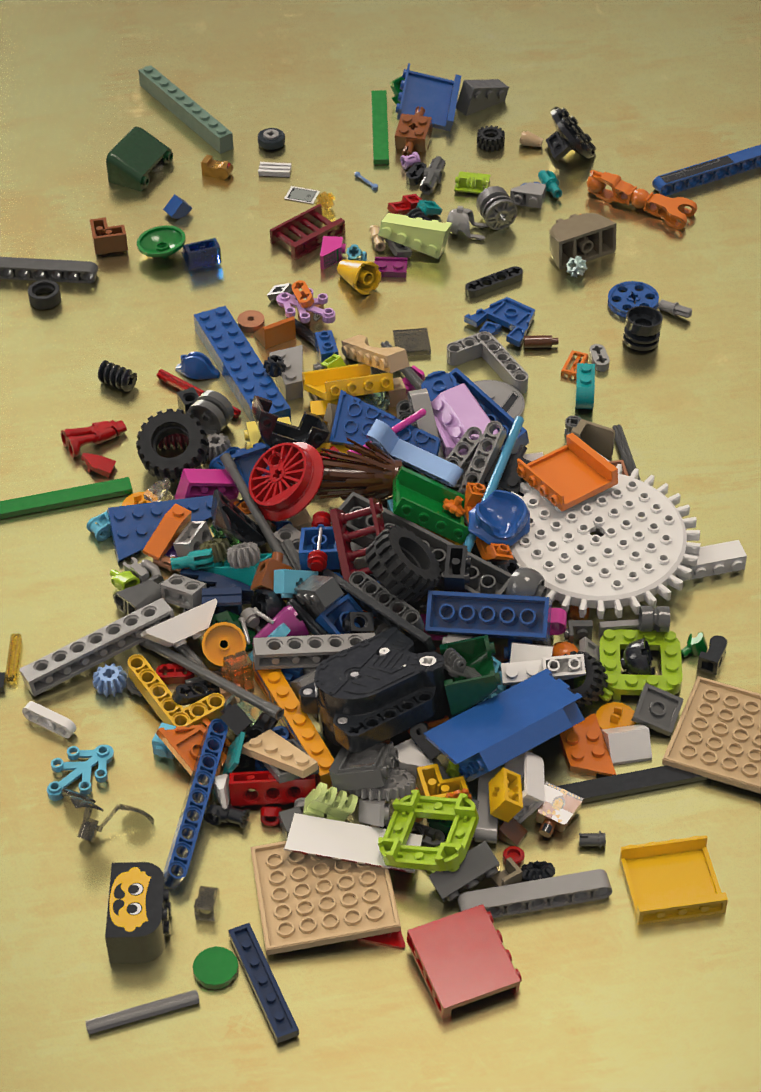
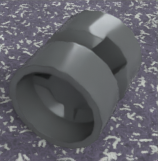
[639,606,670,632]

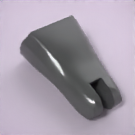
[113,574,165,614]

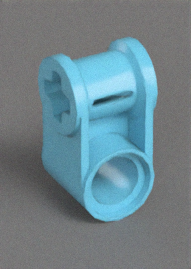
[86,511,112,541]

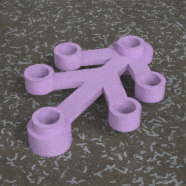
[276,288,336,323]

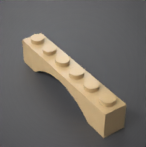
[341,334,410,373]

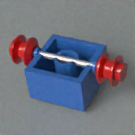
[298,511,340,571]

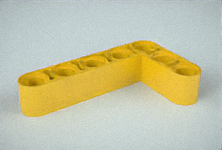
[128,654,225,727]

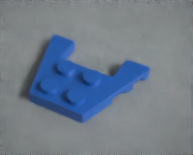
[464,297,535,347]

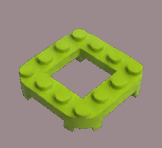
[599,629,683,700]
[378,790,479,872]

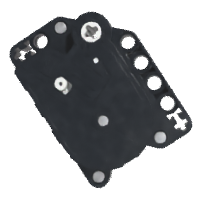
[299,627,449,753]

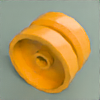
[202,622,246,667]

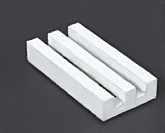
[258,162,292,177]

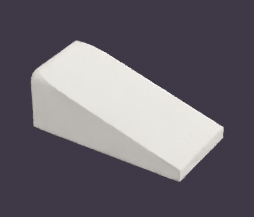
[213,774,230,809]

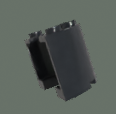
[252,395,330,449]

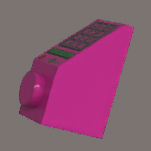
[320,236,346,269]

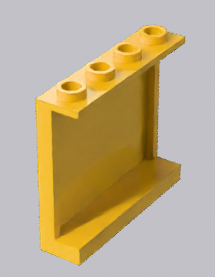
[302,363,394,401]
[619,835,728,925]

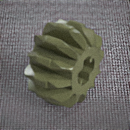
[199,538,231,563]

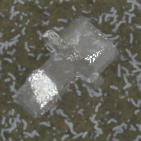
[143,478,171,502]

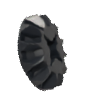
[521,861,555,881]

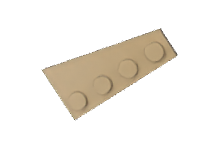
[241,729,318,778]

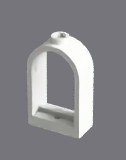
[504,751,545,823]

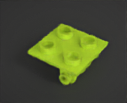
[454,172,491,194]

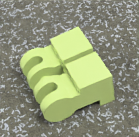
[303,782,358,822]

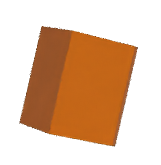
[253,316,296,349]

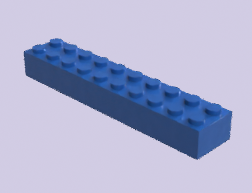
[194,306,291,422]

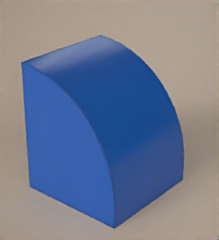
[163,194,192,219]

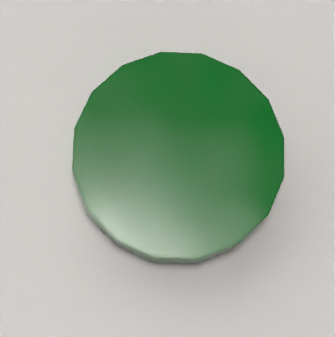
[193,946,239,990]

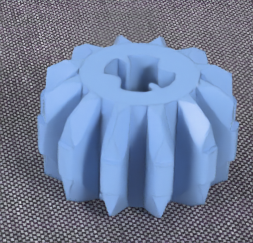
[93,663,127,697]

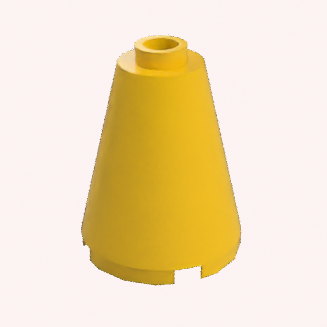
[337,259,381,295]

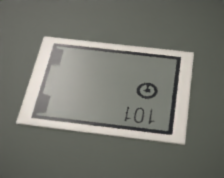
[284,186,320,204]

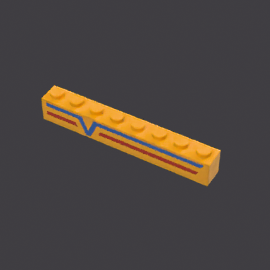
[253,662,334,789]

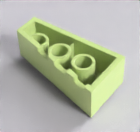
[378,213,452,259]

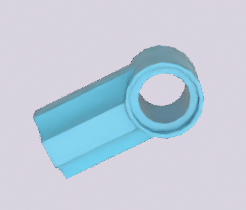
[346,244,367,261]

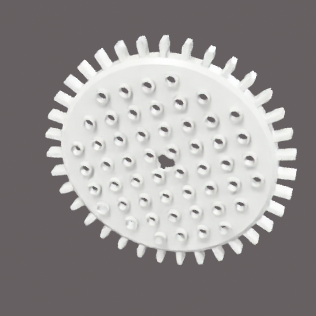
[507,464,701,619]

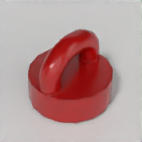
[260,806,282,827]

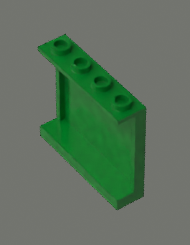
[393,466,470,545]

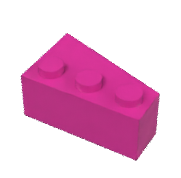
[175,469,239,500]

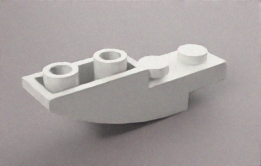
[501,654,586,685]

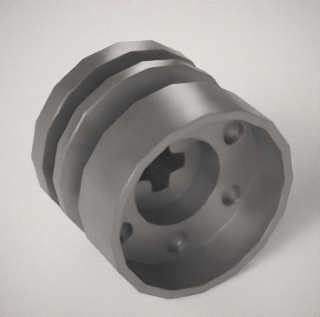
[476,186,518,230]

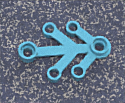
[47,745,114,801]

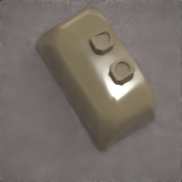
[549,213,616,270]

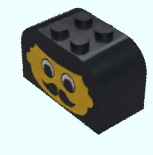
[105,862,172,964]

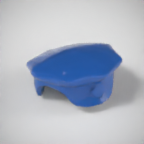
[468,490,530,546]

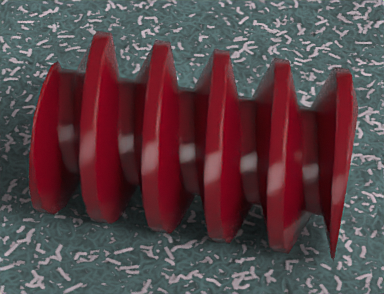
[158,434,189,450]

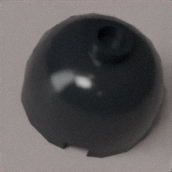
[251,589,287,628]
[620,638,655,675]

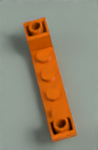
[464,482,514,561]

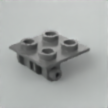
[443,648,481,679]

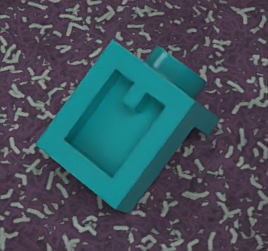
[416,200,443,216]

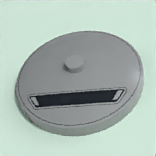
[473,380,525,420]

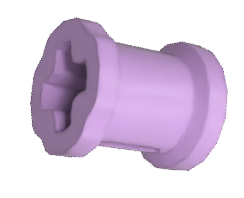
[400,152,420,169]

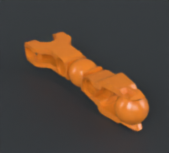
[587,170,697,230]

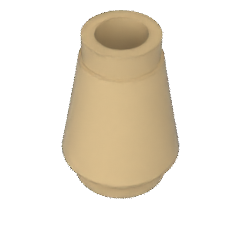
[519,131,543,148]

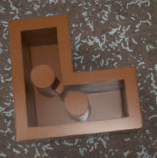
[90,217,128,255]

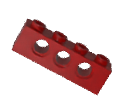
[229,771,317,807]

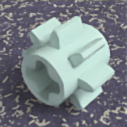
[566,255,587,277]

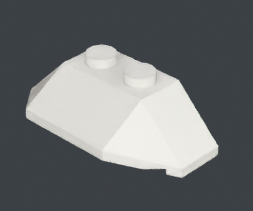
[141,598,217,648]

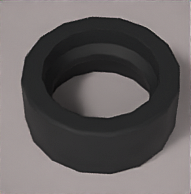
[28,280,61,309]

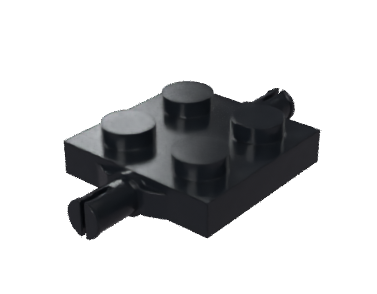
[484,445,532,495]

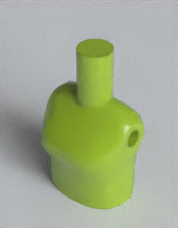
[110,569,140,591]

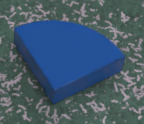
[479,321,502,335]

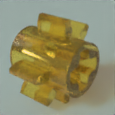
[315,191,335,211]

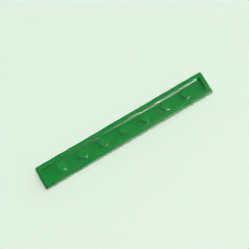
[371,90,389,165]
[0,477,133,519]

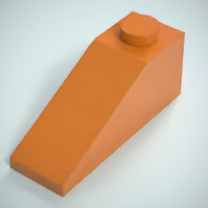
[143,503,192,561]

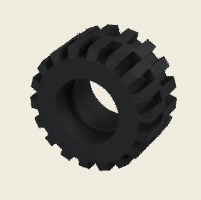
[563,651,608,707]

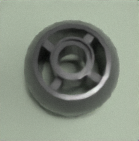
[506,567,547,597]

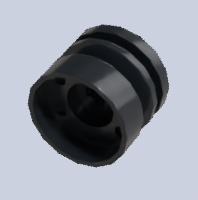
[623,306,663,351]

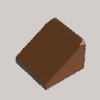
[498,818,528,847]

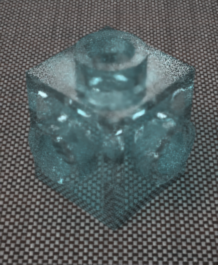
[363,391,390,411]

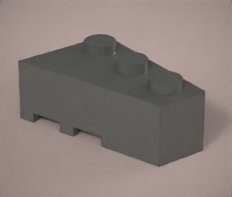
[456,79,509,116]
[294,575,344,620]

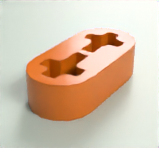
[291,280,314,308]

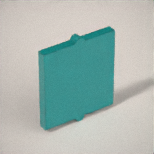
[223,731,245,775]

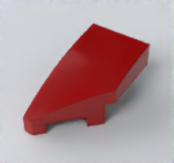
[81,453,116,478]

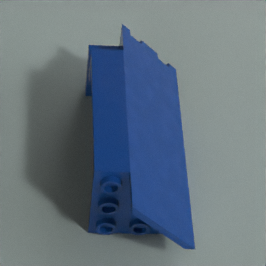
[424,669,585,782]

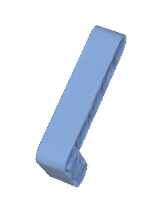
[366,419,463,487]

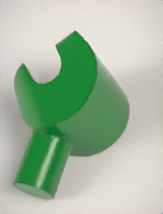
[681,632,708,658]

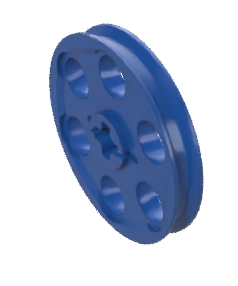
[608,281,659,318]

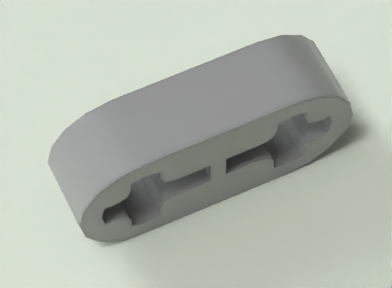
[589,344,610,372]

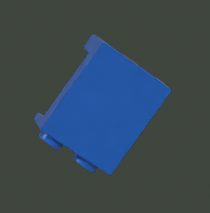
[231,442,270,489]

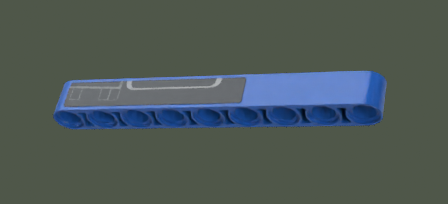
[652,145,761,196]
[163,719,228,888]

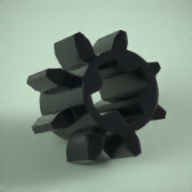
[263,355,286,377]

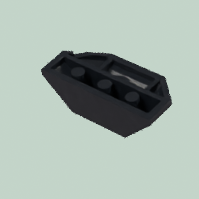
[211,489,267,547]

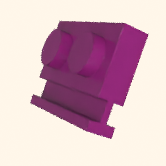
[374,257,408,278]

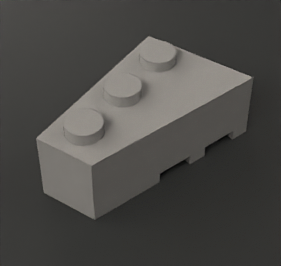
[269,345,303,401]

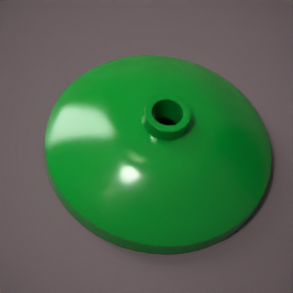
[137,225,186,258]

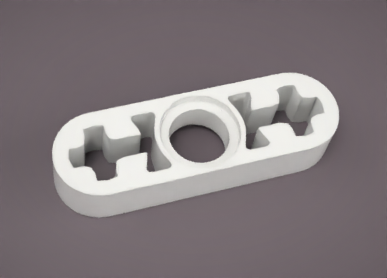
[22,701,77,738]

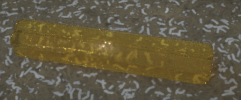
[5,633,22,682]

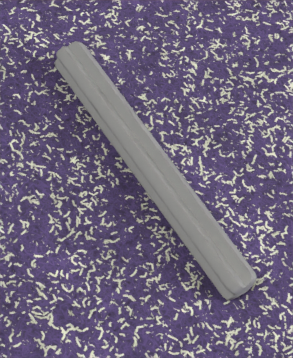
[85,990,199,1034]

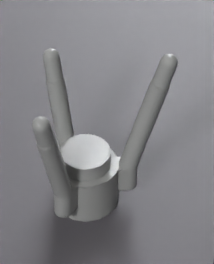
[238,607,274,645]

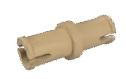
[369,225,386,251]

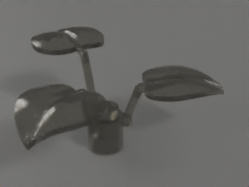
[61,788,154,842]

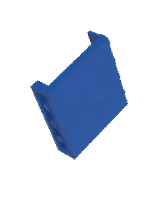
[395,63,461,132]

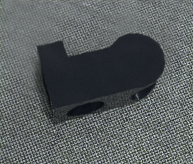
[697,635,727,675]
[410,722,442,761]

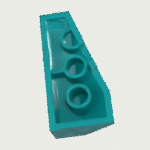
[189,553,272,586]

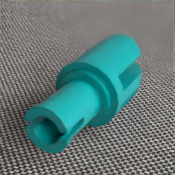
[538,170,563,198]
[170,548,215,571]

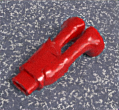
[60,420,127,458]

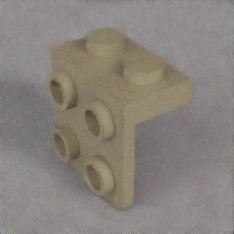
[571,419,615,458]

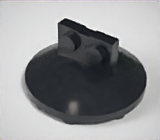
[545,107,596,162]

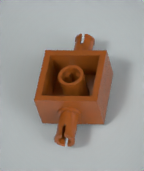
[395,106,433,156]

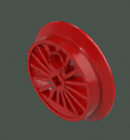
[249,442,324,521]

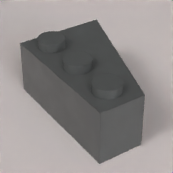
[428,841,500,902]

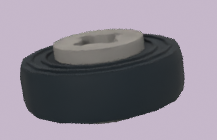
[258,128,285,150]

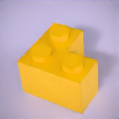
[417,764,468,797]

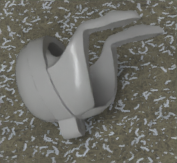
[447,206,489,240]

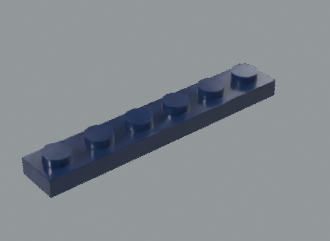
[228,923,299,1043]

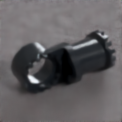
[203,804,250,828]

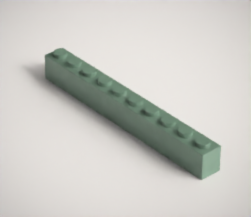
[138,65,234,154]

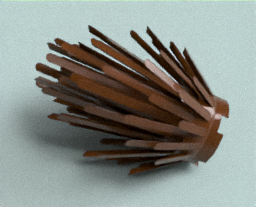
[303,437,402,503]

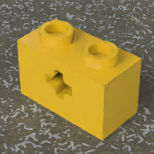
[488,767,523,822]

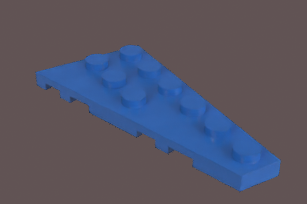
[329,390,441,456]
[107,495,213,563]

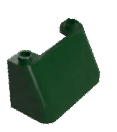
[106,126,173,192]
[440,635,501,718]

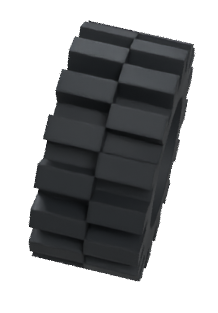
[477,125,505,152]

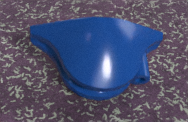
[175,351,220,379]

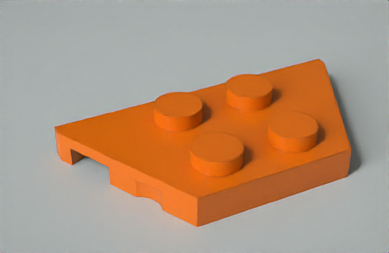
[559,713,616,776]
[156,725,227,789]

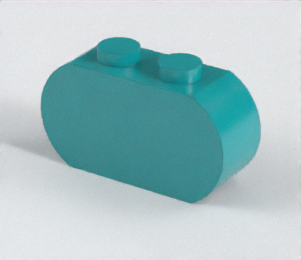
[575,363,595,410]

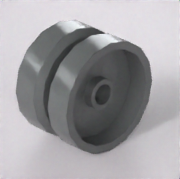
[187,390,234,436]

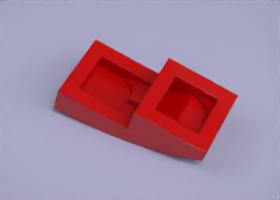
[387,194,422,215]

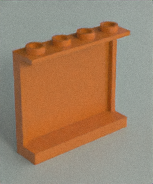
[516,433,618,512]

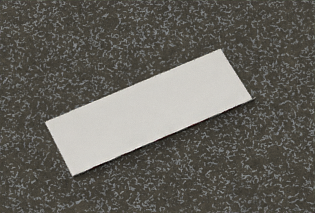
[283,813,423,873]

